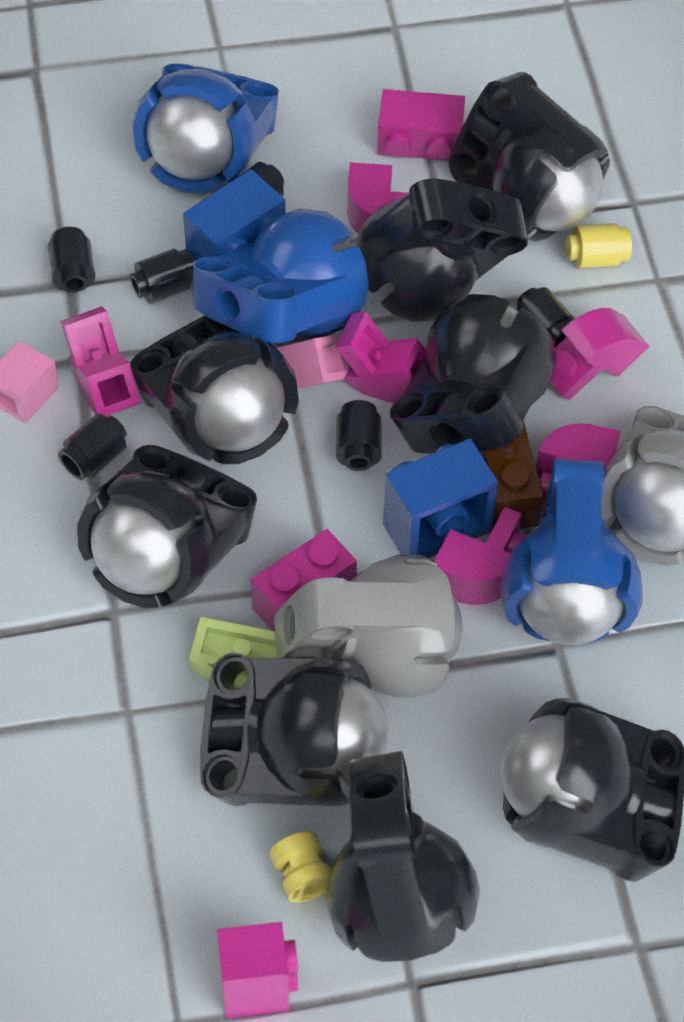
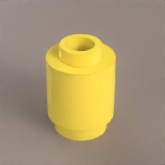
[565,223,632,269]

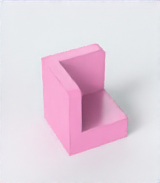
[276,334,349,389]
[0,342,59,424]

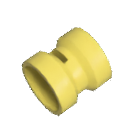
[269,831,331,903]

